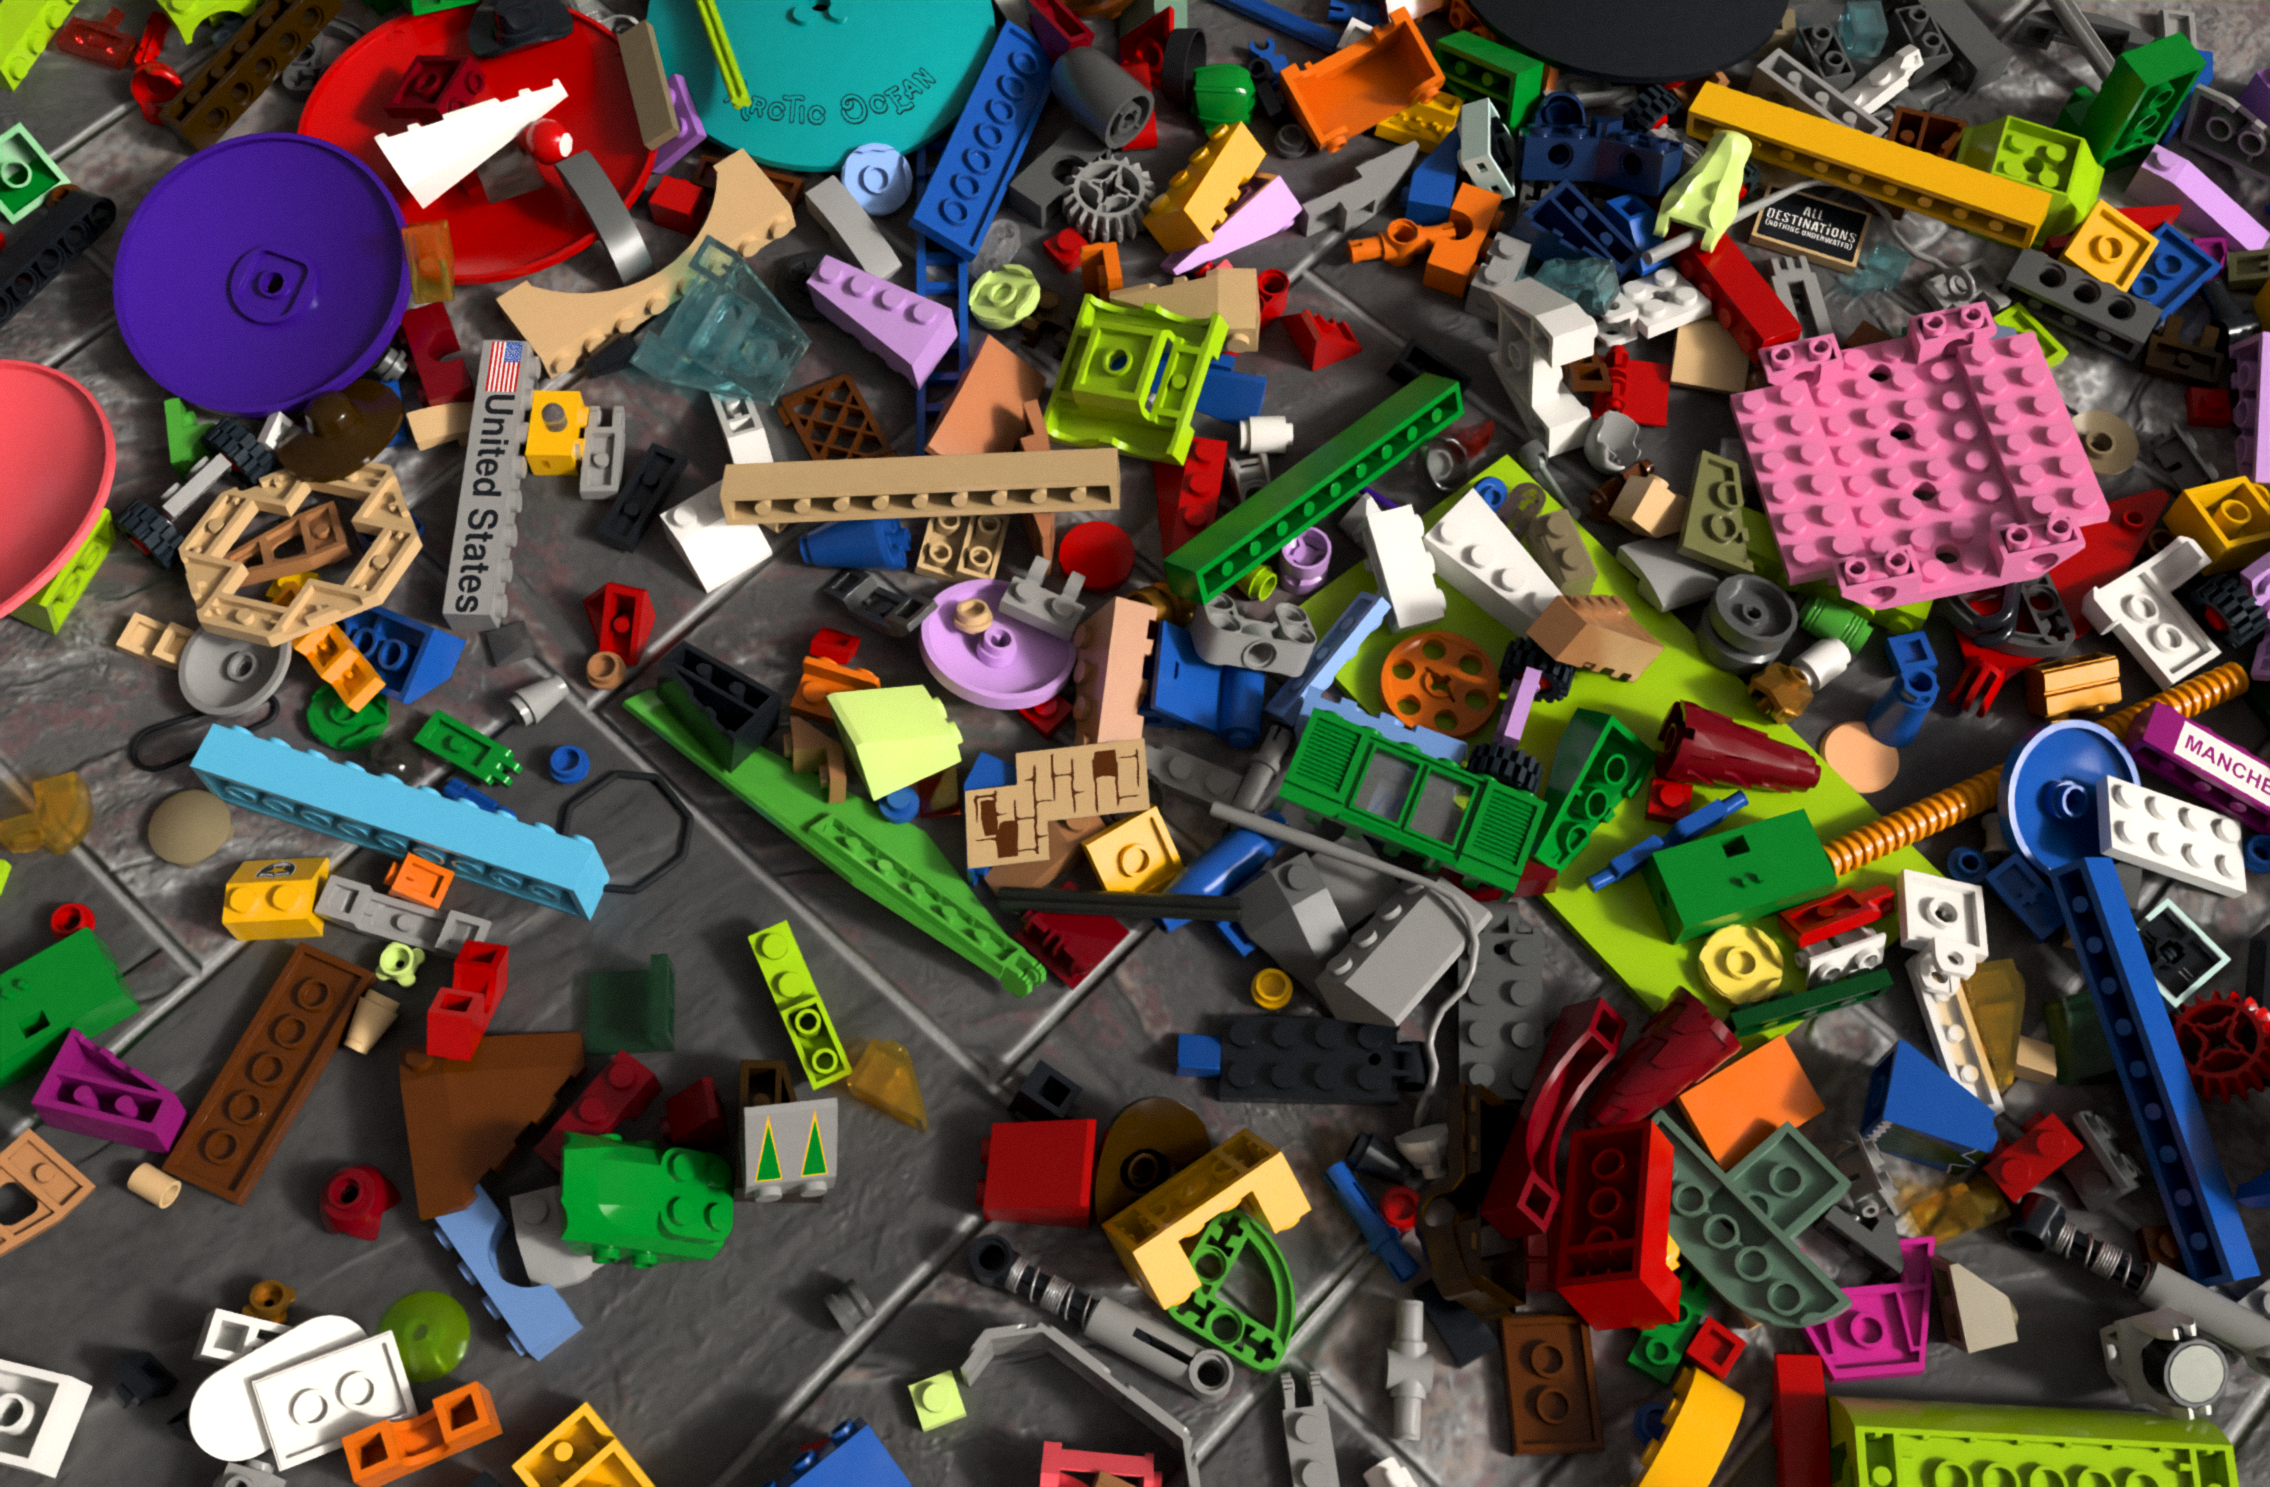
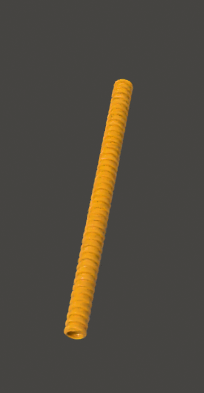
[1821,662,2249,877]

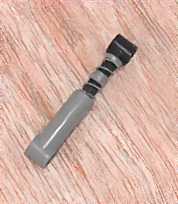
[2006,1192,2270,1378]
[969,1234,1234,1403]

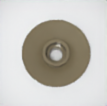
[2071,410,2139,476]

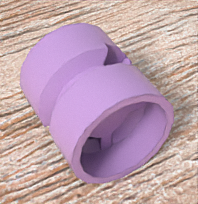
[1277,526,1332,596]

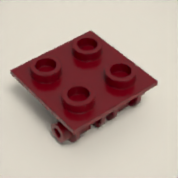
[1012,879,1130,991]

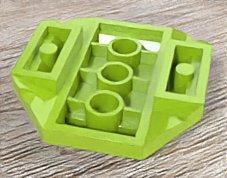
[1954,115,2105,251]

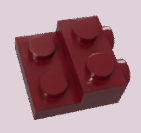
[383,55,486,126]

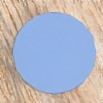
[840,143,913,217]

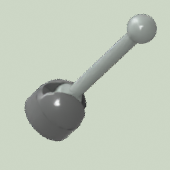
[1515,439,1581,520]

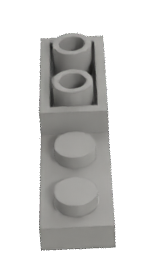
[1299,140,1419,237]

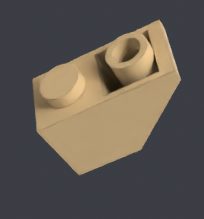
[1608,474,1687,538]

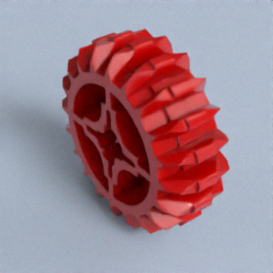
[2168,989,2270,1105]

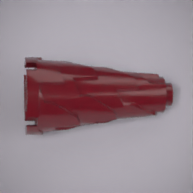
[1654,699,1821,794]
[1584,985,1742,1129]

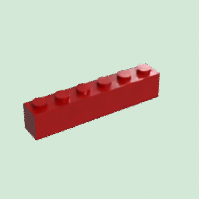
[1647,196,1803,366]

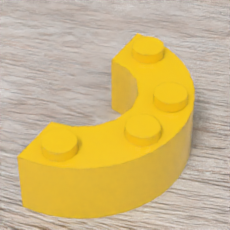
[1620,1366,1745,1487]

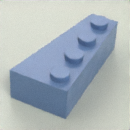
[1294,685,1468,800]

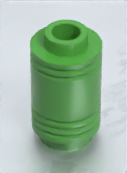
[1798,594,1874,655]

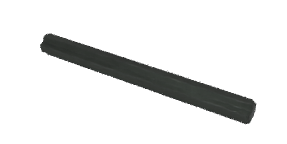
[997,887,1244,922]

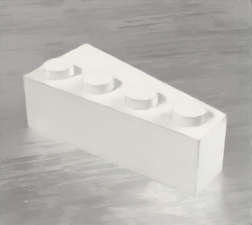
[1423,488,1563,640]

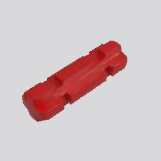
[132,11,171,66]

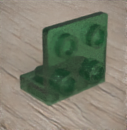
[587,954,676,1056]

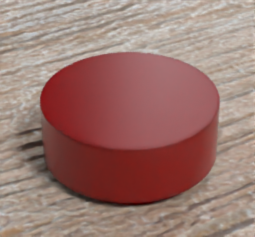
[1378,1186,1420,1232]

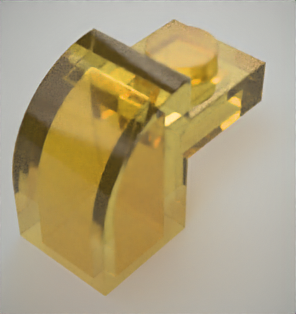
[0,771,94,856]

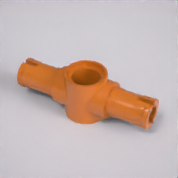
[1346,218,1456,267]

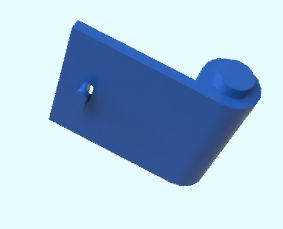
[1150,620,1266,748]

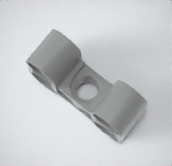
[1189,593,1317,677]

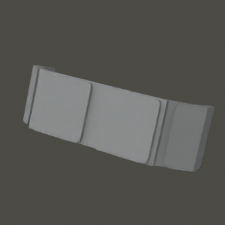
[960,1322,1201,1487]

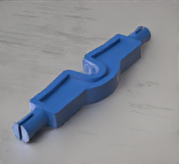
[1585,790,1749,893]

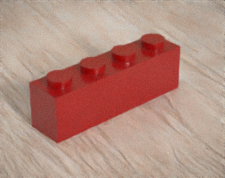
[1152,437,1228,579]

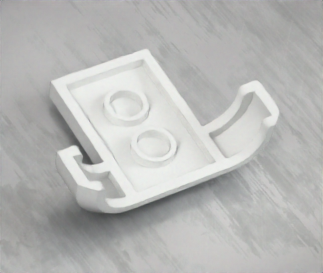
[2081,536,2222,691]

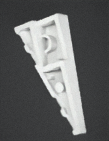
[374,78,569,209]

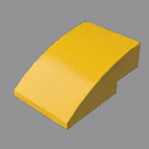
[511,1401,656,1487]

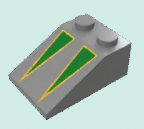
[739,1097,838,1203]

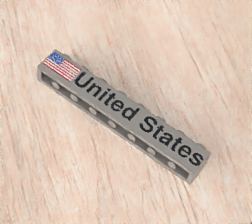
[442,340,541,631]

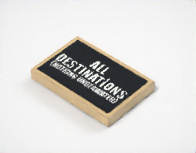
[1748,182,1872,275]

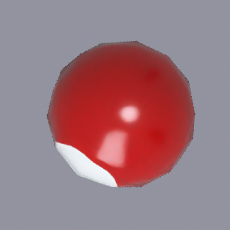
[525,118,573,165]

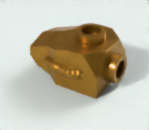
[1745,662,1814,726]

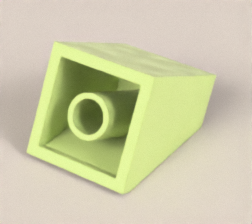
[826,685,963,801]

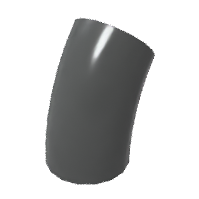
[1050,46,1154,149]

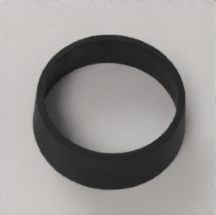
[1161,28,1207,107]

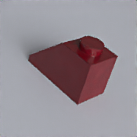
[661,1076,731,1150]

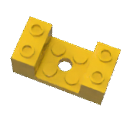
[1101,1128,1311,1310]

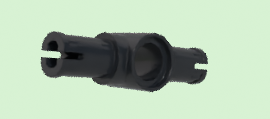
[2198,278,2262,360]

